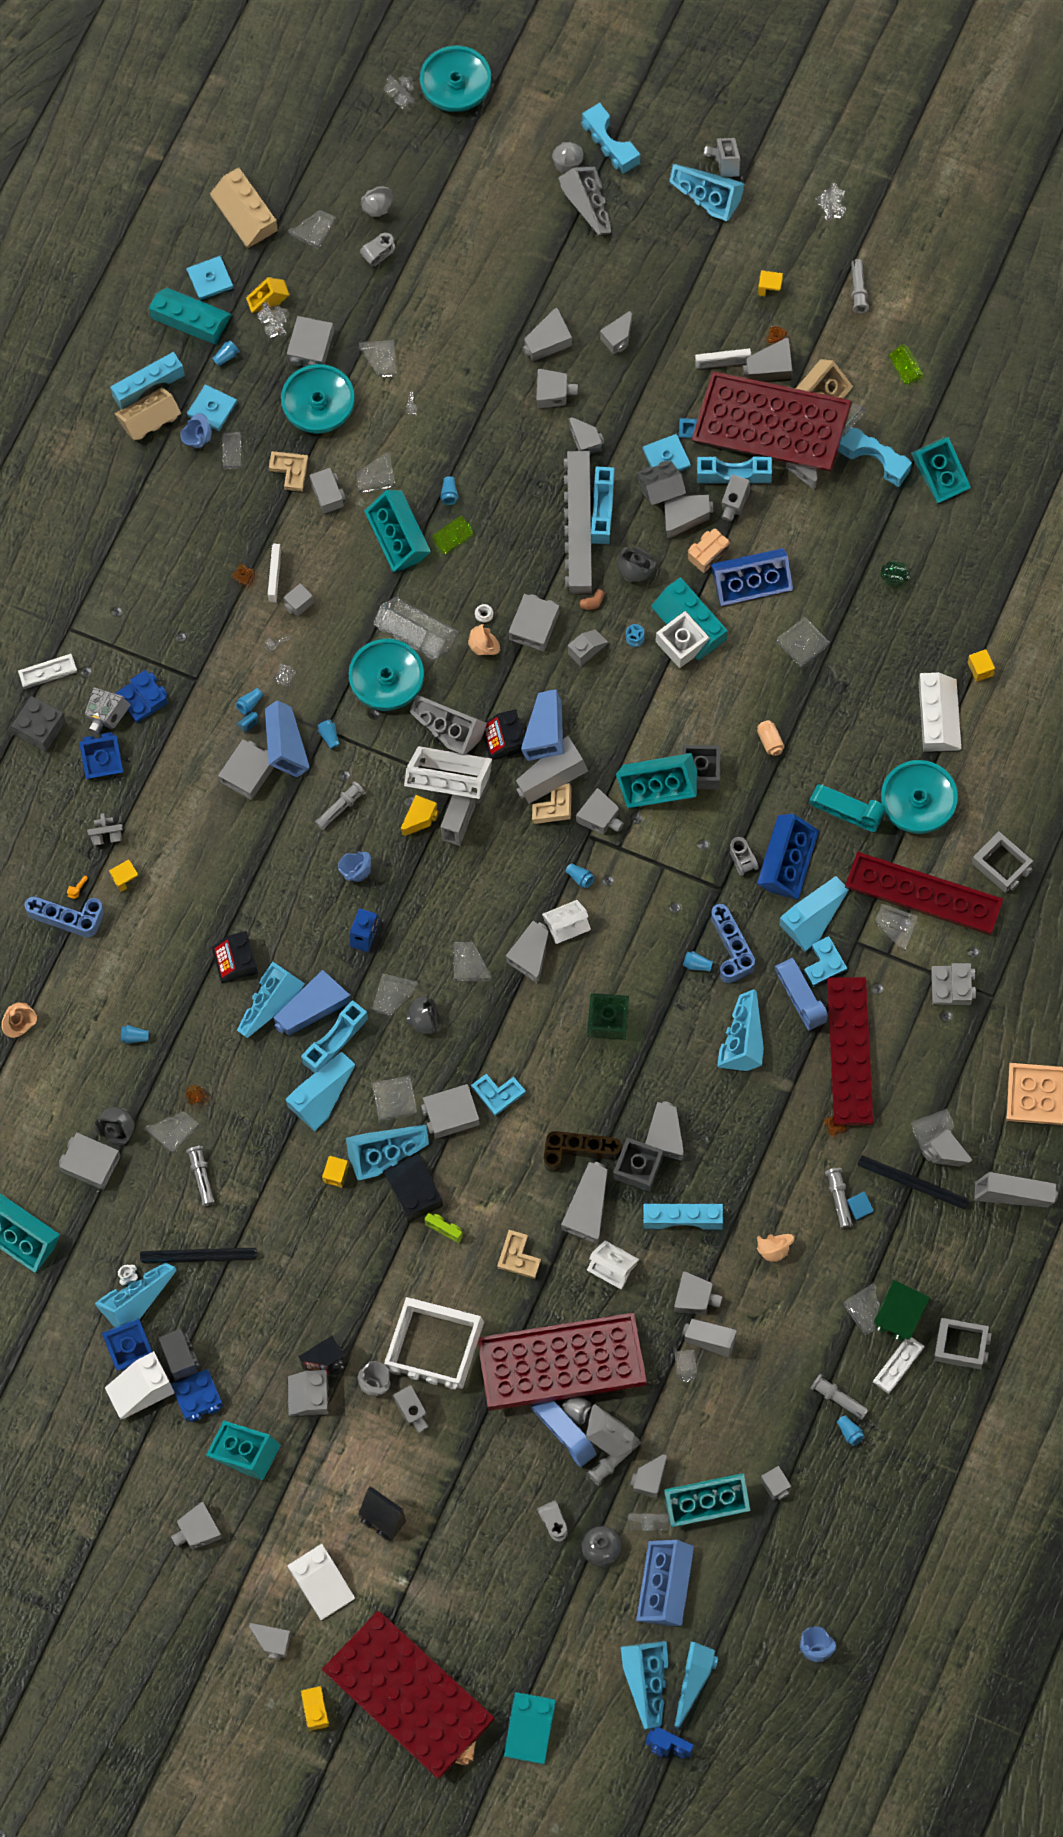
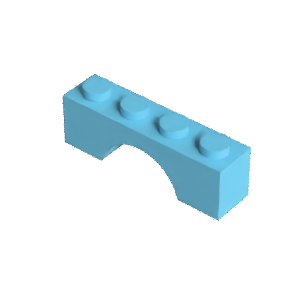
[581,103,640,174]
[110,352,185,410]
[838,426,912,487]
[697,457,772,483]
[591,467,614,544]
[301,1000,368,1073]
[644,1204,723,1230]

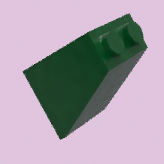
[872,1279,930,1342]

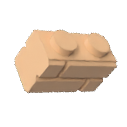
[688,529,730,573]

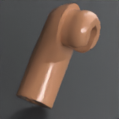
[580,589,605,610]

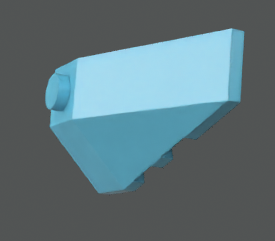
[669,164,745,221]
[779,876,849,952]
[717,989,764,1071]
[285,1052,355,1132]
[95,1263,177,1327]
[621,1641,668,1729]
[675,1642,718,1730]

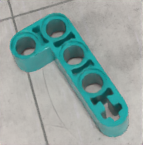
[809,784,885,832]

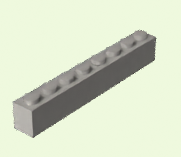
[564,451,592,594]

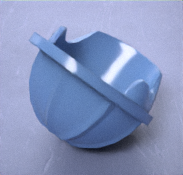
[180,413,212,448]
[338,851,371,882]
[800,1627,836,1663]

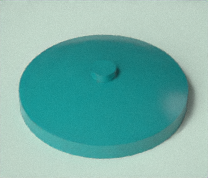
[420,46,491,112]
[281,364,355,433]
[349,639,424,711]
[881,760,958,834]

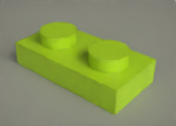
[424,1213,463,1244]

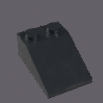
[383,1154,443,1222]
[358,1486,406,1541]

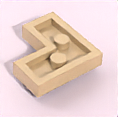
[269,451,308,492]
[532,783,572,824]
[497,1230,541,1279]

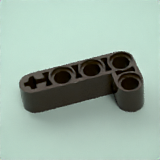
[544,1131,622,1172]

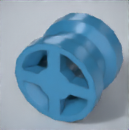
[626,624,644,647]

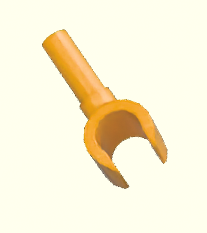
[67,875,88,899]

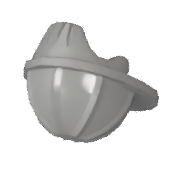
[552,142,583,173]
[361,186,394,217]
[357,1361,391,1396]

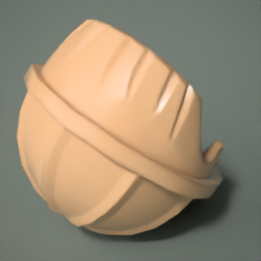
[468,624,500,655]
[1,1002,37,1038]
[757,1234,794,1262]

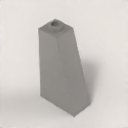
[516,736,588,804]
[561,1162,607,1245]
[974,1172,1058,1207]

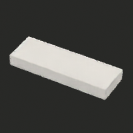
[695,349,751,369]
[268,544,281,603]
[18,654,77,689]
[873,1337,924,1394]

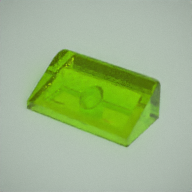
[888,344,924,384]
[432,515,473,554]

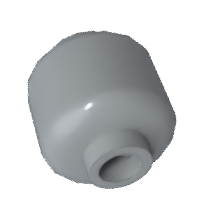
[562,1397,592,1425]

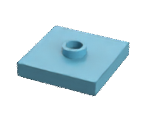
[186,256,233,301]
[187,385,237,431]
[642,434,691,471]

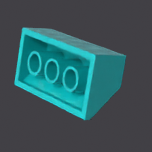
[148,287,232,345]
[364,490,431,572]
[651,577,728,661]
[616,753,697,808]
[0,1193,60,1273]
[664,1473,750,1527]

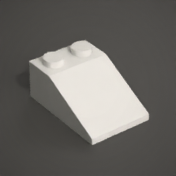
[105,1352,174,1420]
[287,1544,355,1621]

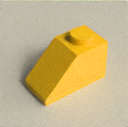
[246,277,289,313]
[401,795,439,836]
[301,1686,330,1731]

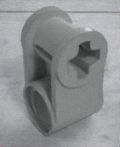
[360,233,395,267]
[730,837,759,876]
[537,1500,568,1541]

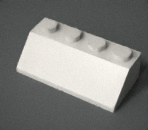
[919,673,961,752]

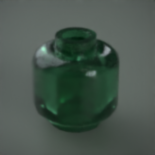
[880,561,910,587]

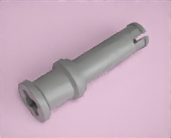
[851,259,869,313]
[315,781,366,830]
[186,1146,215,1206]
[825,1168,853,1229]
[810,1374,869,1420]
[587,1435,641,1486]

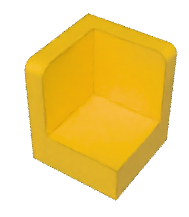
[758,271,783,296]
[968,650,995,682]
[109,860,138,892]
[322,1156,349,1188]

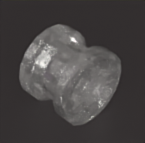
[273,664,296,687]

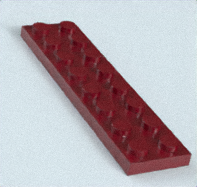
[845,852,1003,935]
[827,977,873,1126]

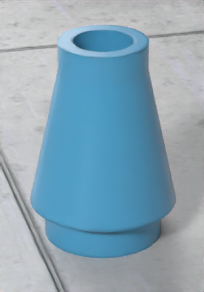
[212,340,239,366]
[440,476,458,505]
[236,688,263,715]
[318,720,340,749]
[566,863,595,888]
[683,951,713,972]
[120,1025,149,1044]
[837,1415,865,1446]

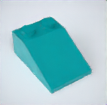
[911,437,971,503]
[206,1421,281,1480]
[504,1692,556,1764]

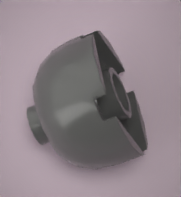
[617,547,656,582]
[406,995,441,1034]
[94,1107,135,1145]
[582,1526,622,1567]

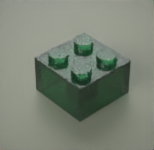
[587,993,629,1040]

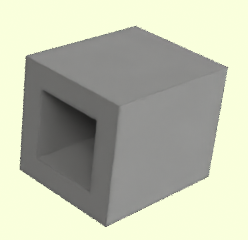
[284,584,314,617]
[761,1466,791,1501]

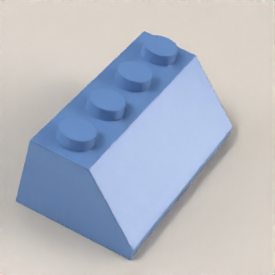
[636,1540,694,1626]

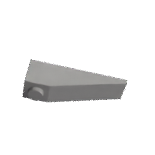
[558,167,611,235]
[410,695,487,755]

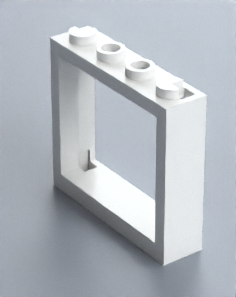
[404,746,492,799]
[384,1297,484,1390]

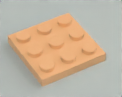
[1006,1063,1063,1125]

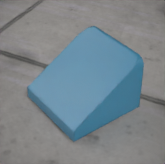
[679,418,698,438]
[237,712,259,733]
[847,1192,874,1220]

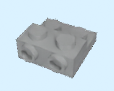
[931,963,976,1005]

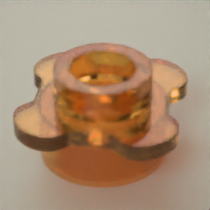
[766,326,786,343]
[232,564,254,584]
[185,1085,206,1104]
[824,1116,846,1136]

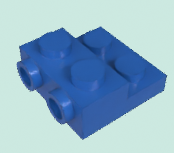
[115,670,168,723]
[79,732,123,779]
[102,1318,152,1371]
[171,1369,223,1422]
[645,1726,694,1759]

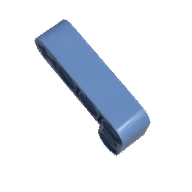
[25,897,104,938]
[711,904,755,983]
[774,958,827,1031]
[530,1401,597,1467]

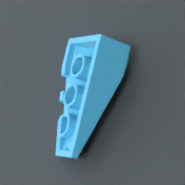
[237,962,305,1038]
[346,1125,429,1180]

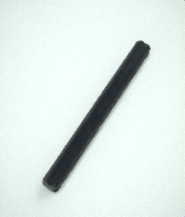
[858,1155,969,1209]
[140,1247,257,1263]

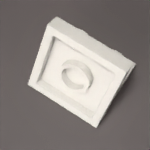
[542,900,591,944]
[587,1241,639,1289]

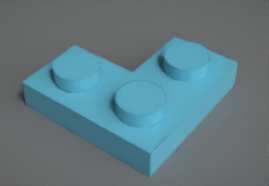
[804,936,847,987]
[471,1074,526,1116]

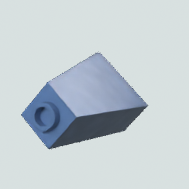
[521,689,563,761]
[265,700,310,777]
[273,970,351,1036]

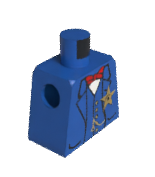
[350,909,380,952]

